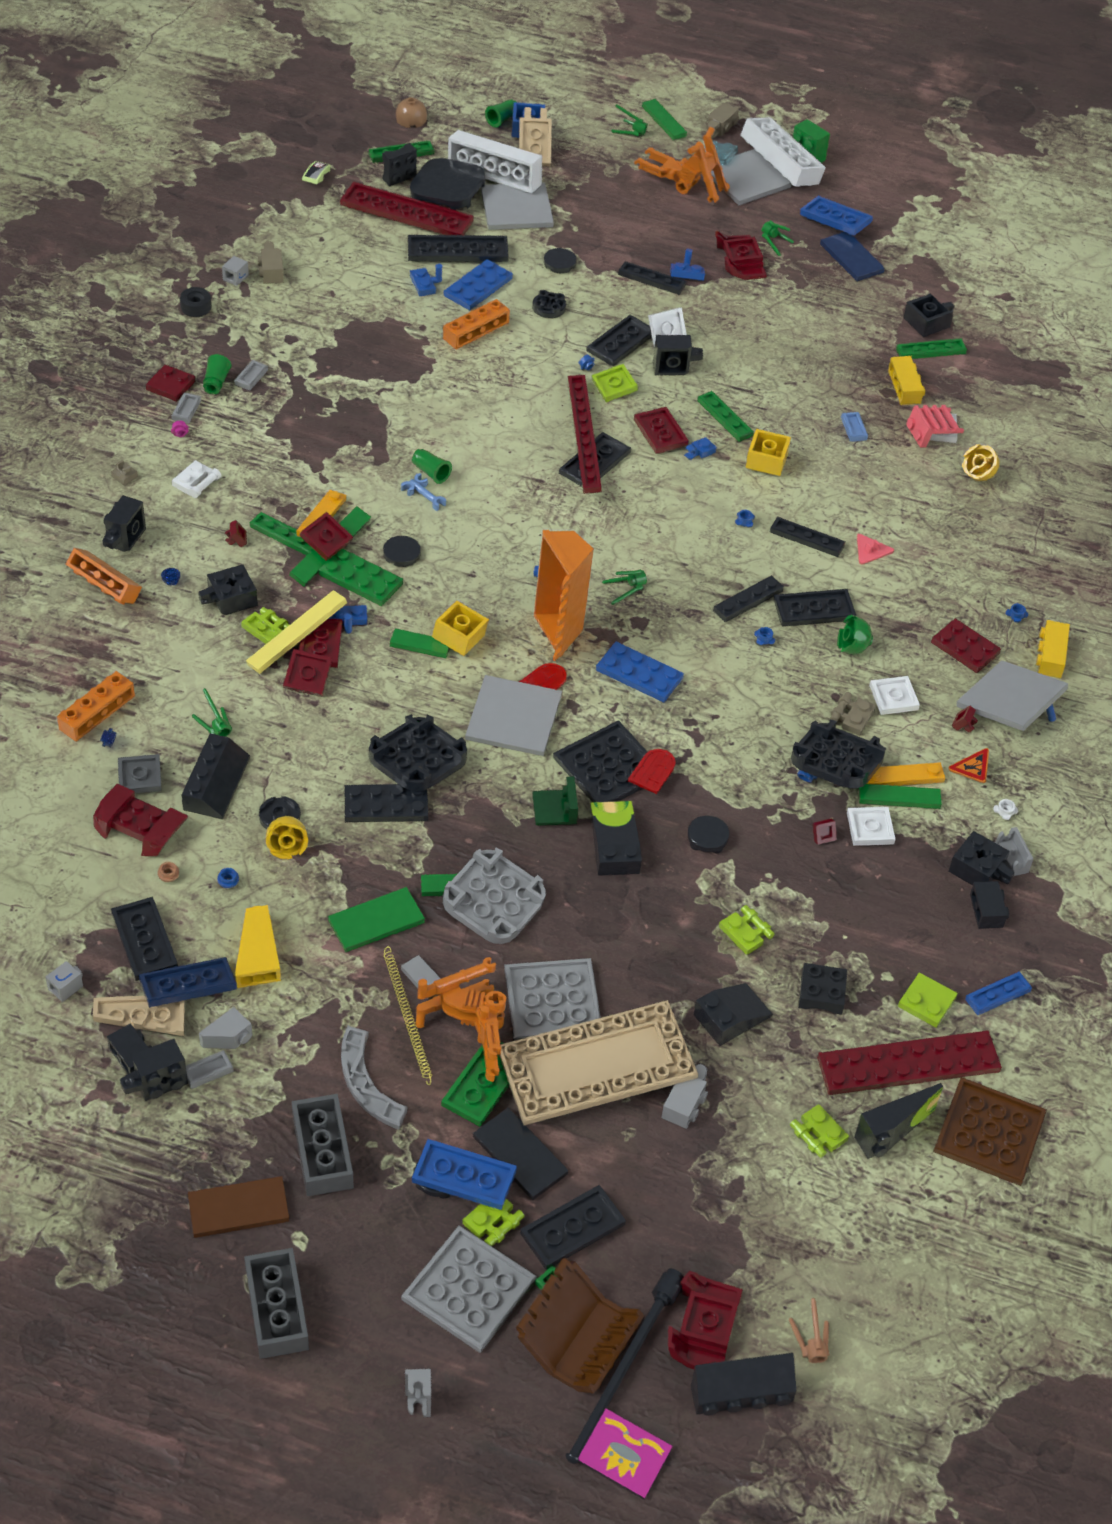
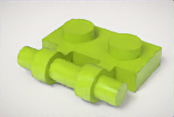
[241,607,289,644]
[719,905,775,955]
[790,1104,849,1158]
[463,1199,525,1247]

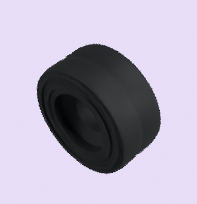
[180,287,212,317]

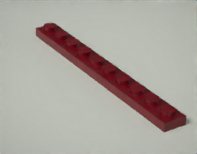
[568,375,602,494]

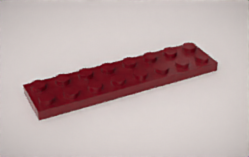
[340,182,474,235]
[817,1030,1002,1095]

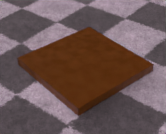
[933,1077,1047,1186]

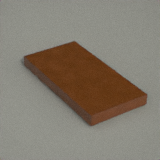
[188,1176,289,1238]

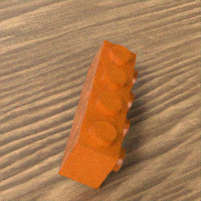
[443,299,510,350]
[65,548,142,605]
[57,671,135,742]

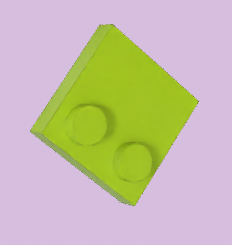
[591,364,638,402]
[898,972,958,1028]

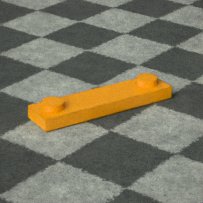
[296,490,346,537]
[867,762,945,786]

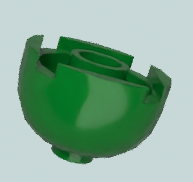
[837,615,873,655]

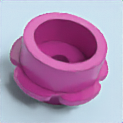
[171,421,189,437]

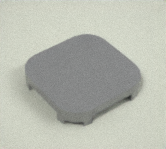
[443,848,546,944]

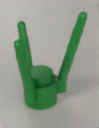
[611,104,648,136]
[762,220,794,256]
[602,569,647,605]
[192,688,232,737]

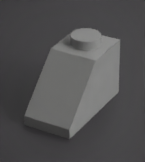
[199,1007,253,1049]

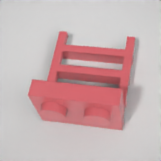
[906,405,964,448]

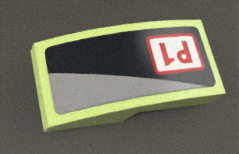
[302,161,331,184]

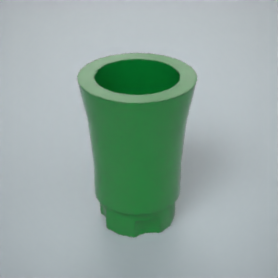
[485,99,517,128]
[203,354,232,395]
[411,449,452,484]

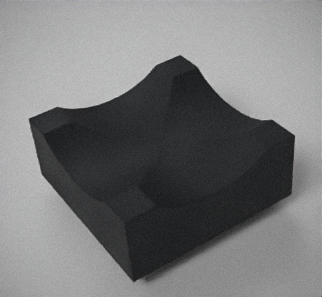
[382,143,417,187]
[798,963,848,1015]

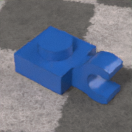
[684,437,717,460]

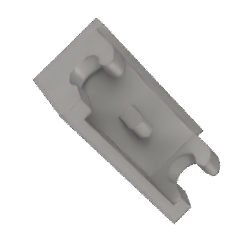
[995,827,1033,876]
[405,1369,431,1417]

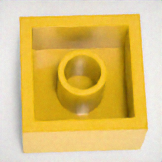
[746,429,791,476]
[432,600,489,656]

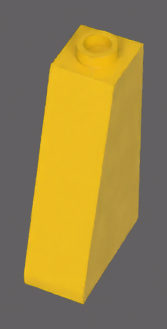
[235,905,281,988]

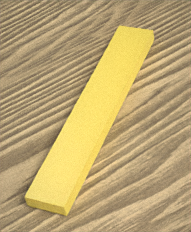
[246,590,347,674]

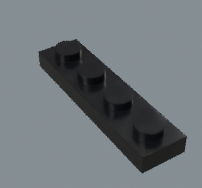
[713,575,784,623]

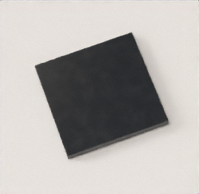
[553,720,647,802]

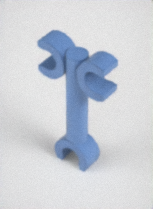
[401,473,446,511]

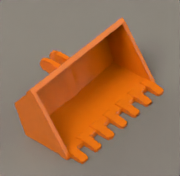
[534,530,594,661]

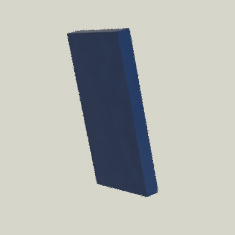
[820,232,885,281]
[139,957,237,1008]

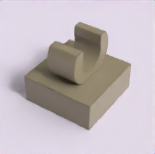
[111,460,138,485]

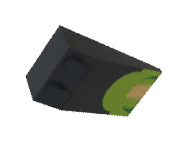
[590,801,642,876]
[854,1083,943,1159]

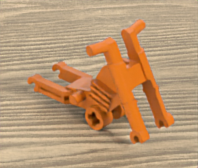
[634,127,730,203]
[415,957,506,1082]

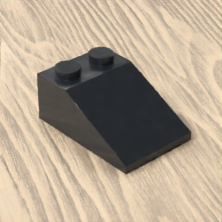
[693,983,773,1046]

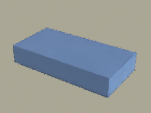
[841,412,868,442]

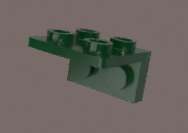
[532,776,578,826]

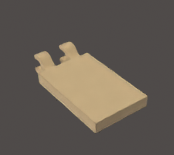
[519,107,552,166]

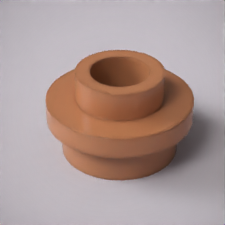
[158,862,179,882]

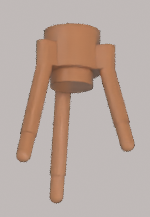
[789,1298,829,1363]

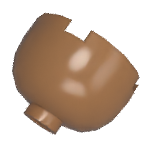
[396,97,427,128]

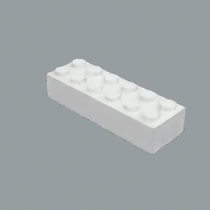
[741,117,826,187]
[448,130,542,193]

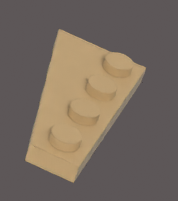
[93,995,185,1036]

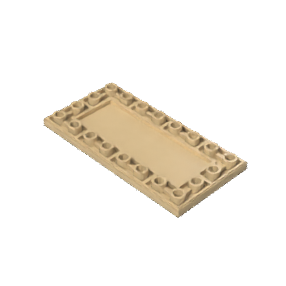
[499,1000,698,1125]

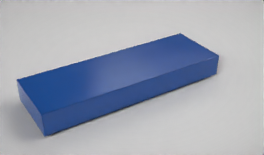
[965,971,1032,1016]

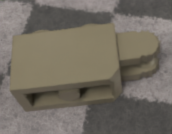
[707,102,739,139]
[258,241,284,284]

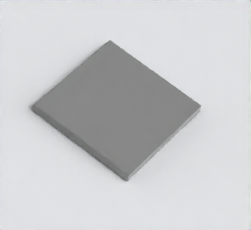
[711,149,791,205]
[481,183,554,230]
[957,660,1068,731]
[465,675,562,756]
[504,958,601,1041]
[401,1226,537,1353]

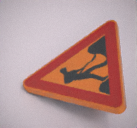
[948,748,989,783]

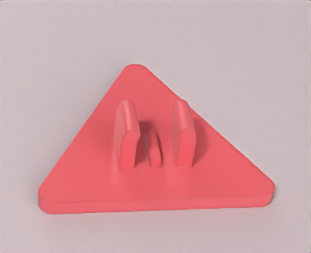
[857,534,894,565]

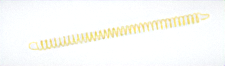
[384,946,432,1085]

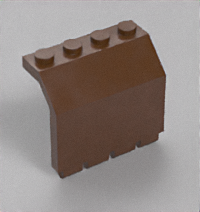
[516,1258,644,1393]

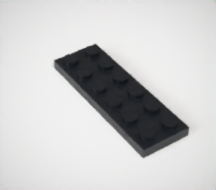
[408,235,509,262]

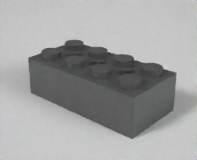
[291,1094,354,1196]
[244,1248,309,1359]

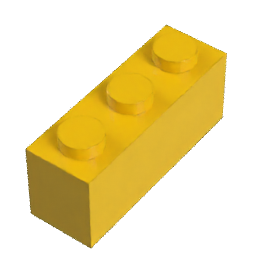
[888,356,925,405]
[1036,620,1070,678]

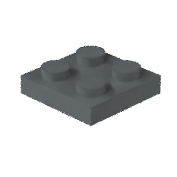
[118,754,162,793]

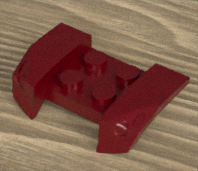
[715,231,767,280]
[93,784,188,856]
[668,1271,743,1369]

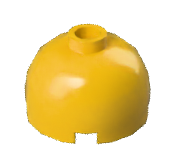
[962,444,1000,481]
[265,816,308,859]

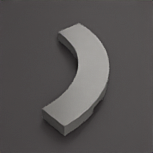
[341,1026,407,1130]

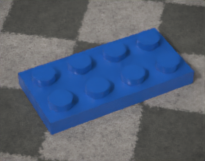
[800,196,873,235]
[444,259,513,311]
[596,641,684,703]
[412,1139,517,1210]

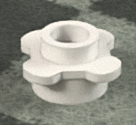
[993,799,1018,820]

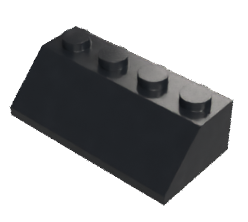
[181,733,250,820]
[690,1353,797,1416]

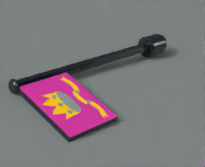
[566,1268,684,1500]

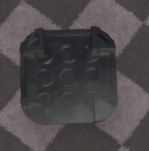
[410,158,486,210]
[369,714,467,791]
[791,719,886,788]

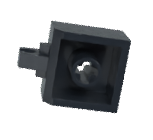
[903,293,955,337]
[653,335,703,376]
[102,495,146,552]
[198,564,258,615]
[948,831,1015,886]
[120,1038,188,1101]

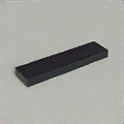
[618,261,686,295]
[770,517,846,557]

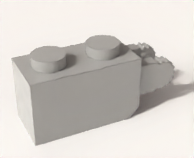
[662,1064,708,1129]

